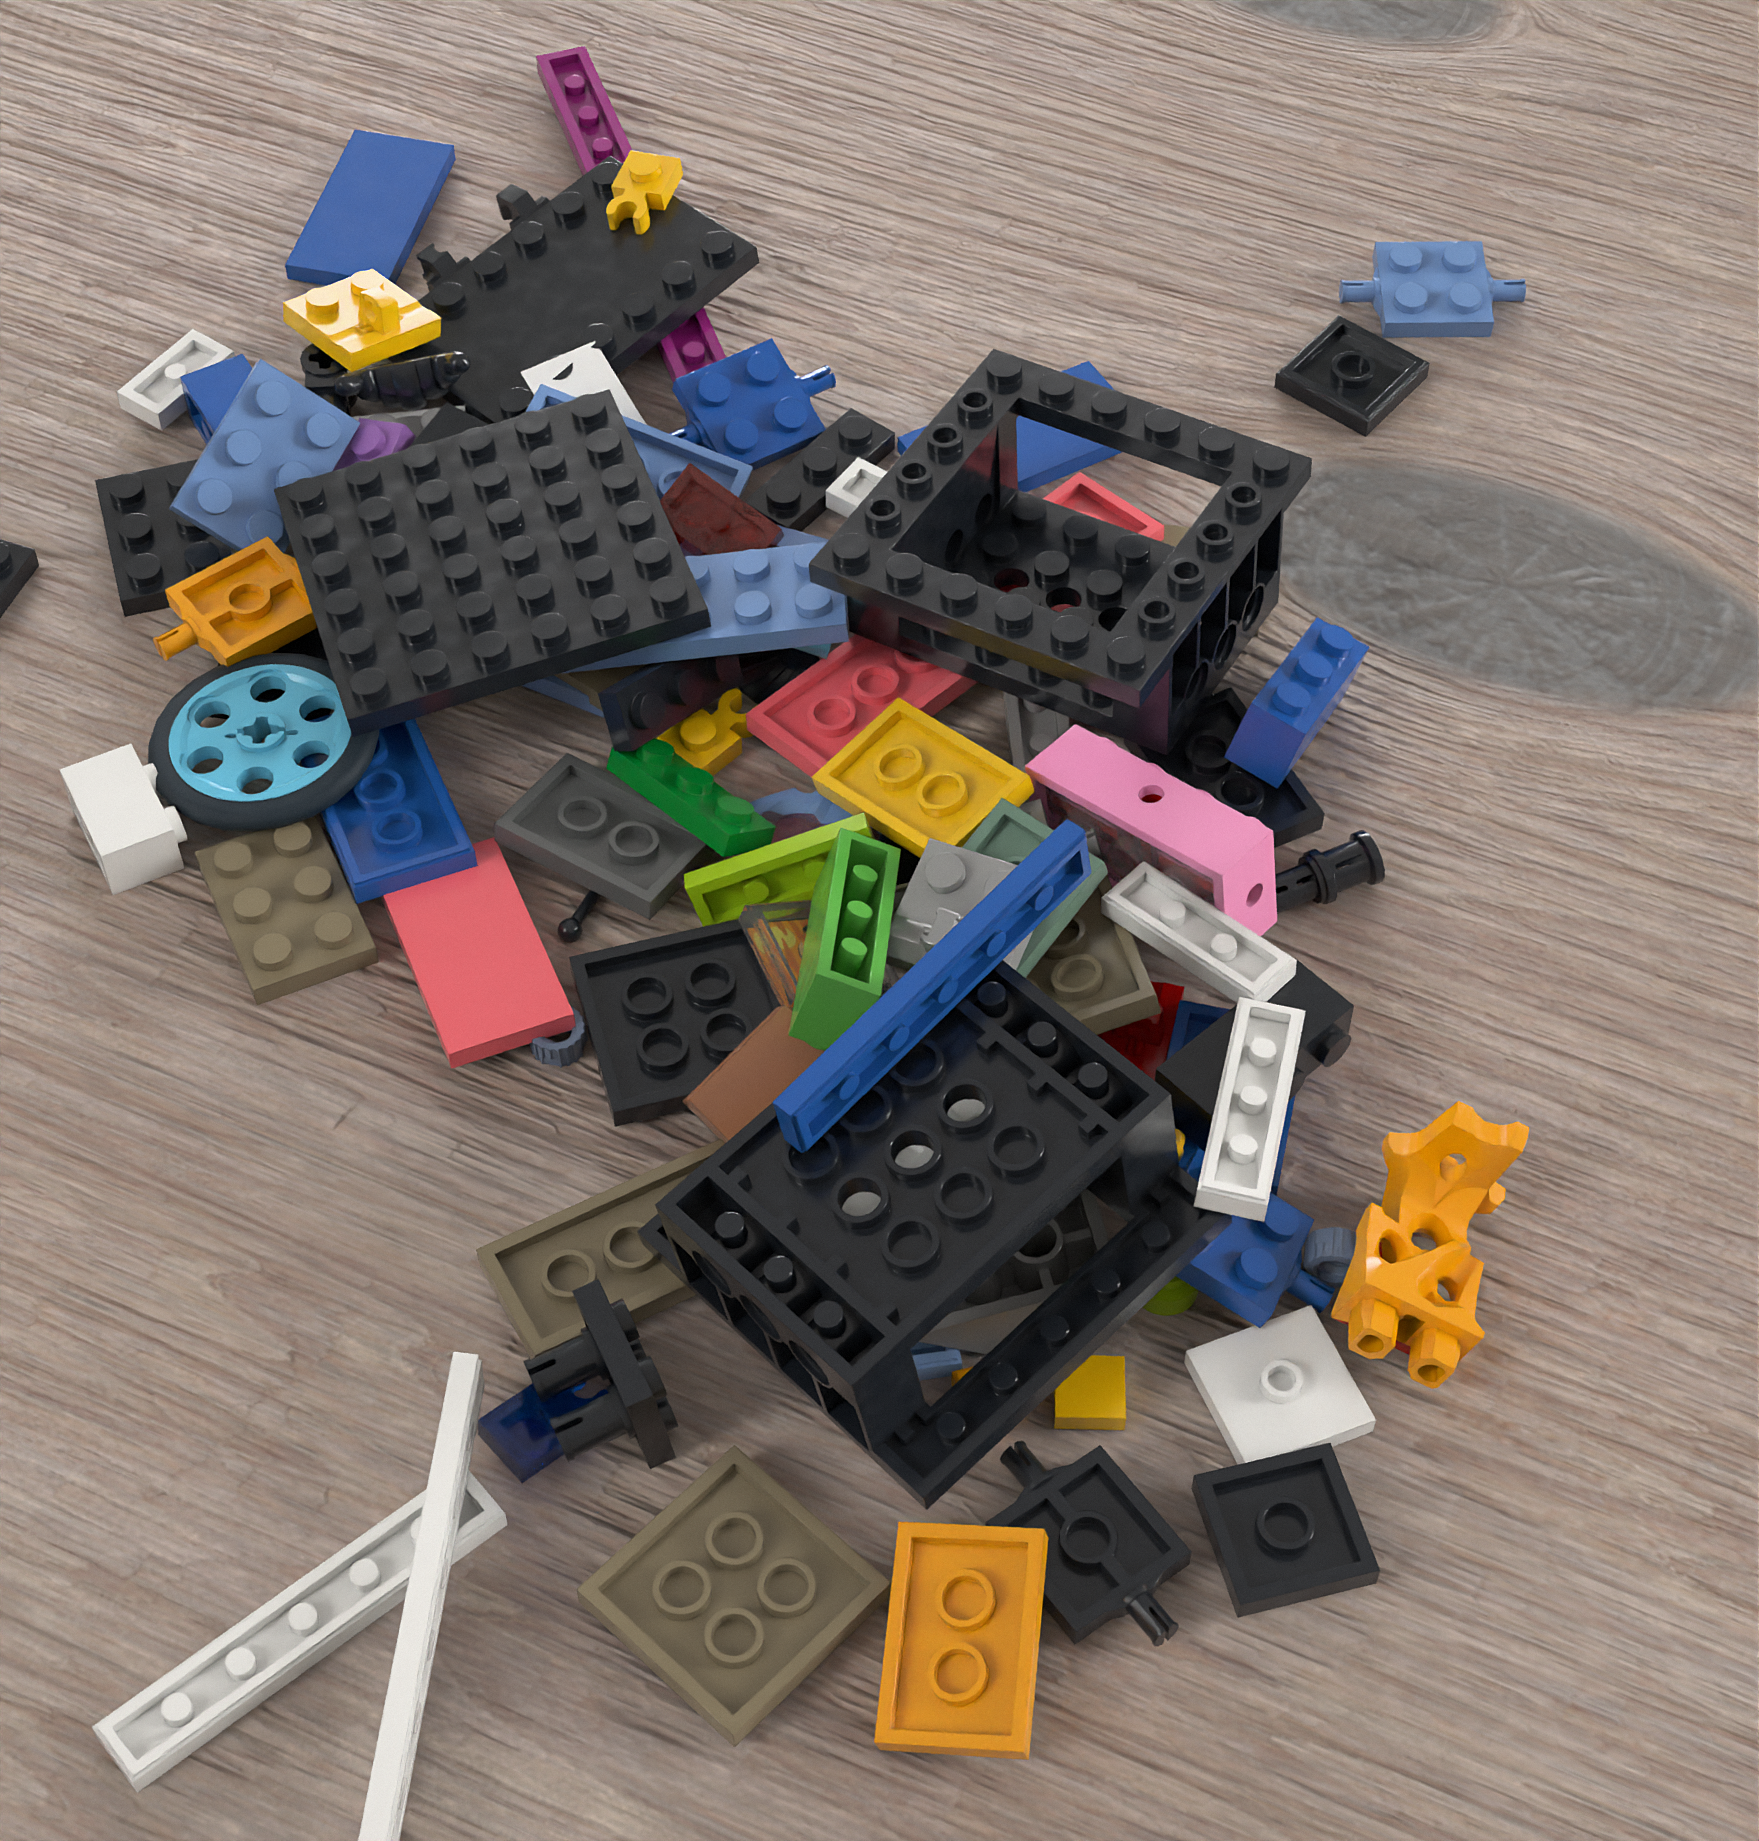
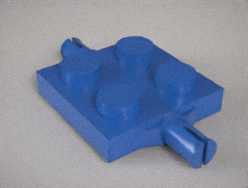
[669,338,836,471]
[1176,1147,1335,1328]

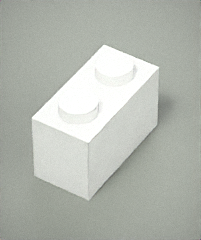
[60,744,187,895]

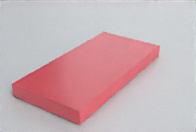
[381,837,576,1069]

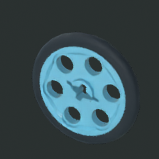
[148,653,379,832]

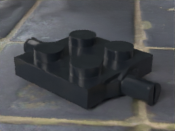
[985,1440,1192,1647]

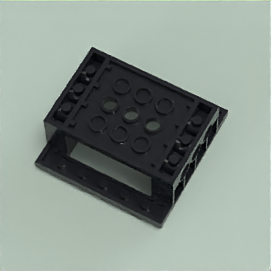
[809,349,1312,755]
[637,960,1232,1510]

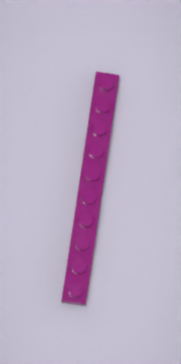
[536,46,726,384]

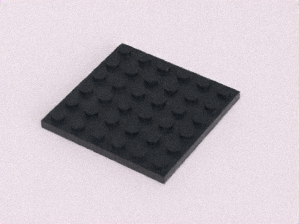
[274,389,711,737]

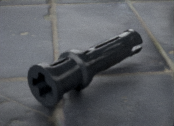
[1275,830,1385,914]

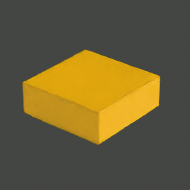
[1054,1355,1126,1430]

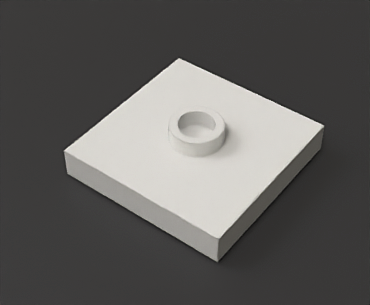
[1184,1305,1376,1464]

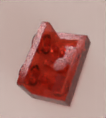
[660,463,784,556]

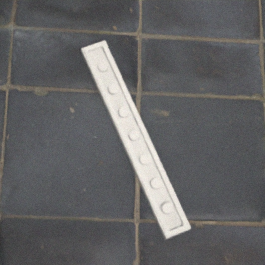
[358,1352,485,1841]

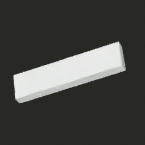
[1194,997,1306,1222]

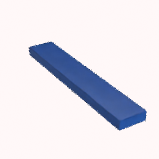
[772,819,1091,1153]

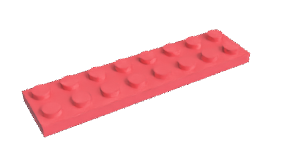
[746,472,1164,778]

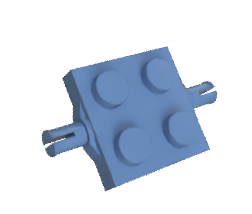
[1339,241,1526,338]

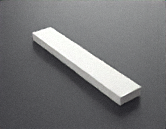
[92,1471,507,1793]

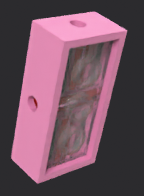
[1025,724,1277,937]

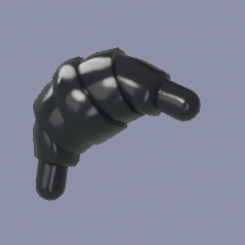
[334,351,471,411]

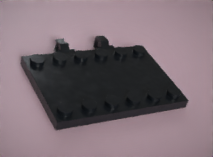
[386,156,759,425]

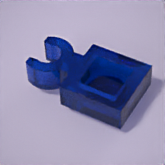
[478,1382,609,1483]

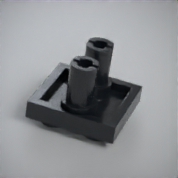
[523,1279,679,1469]

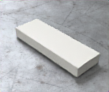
[1101,861,1297,1003]

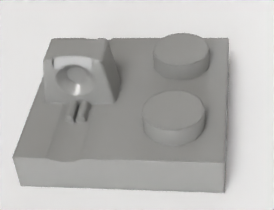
[886,838,1034,971]

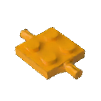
[153,536,318,667]

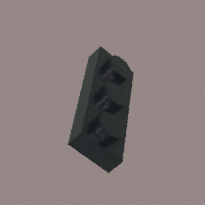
[743,408,895,532]
[598,654,744,751]

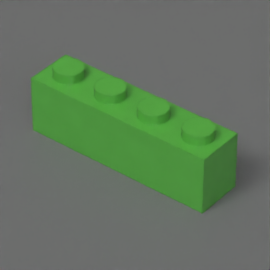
[788,828,901,1051]

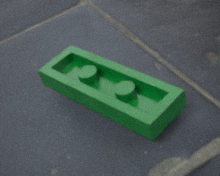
[606,738,776,857]

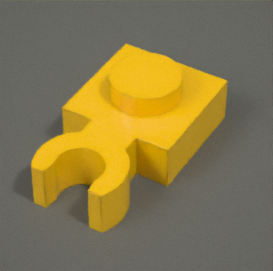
[606,150,683,235]
[656,688,757,776]

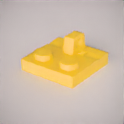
[283,269,441,372]

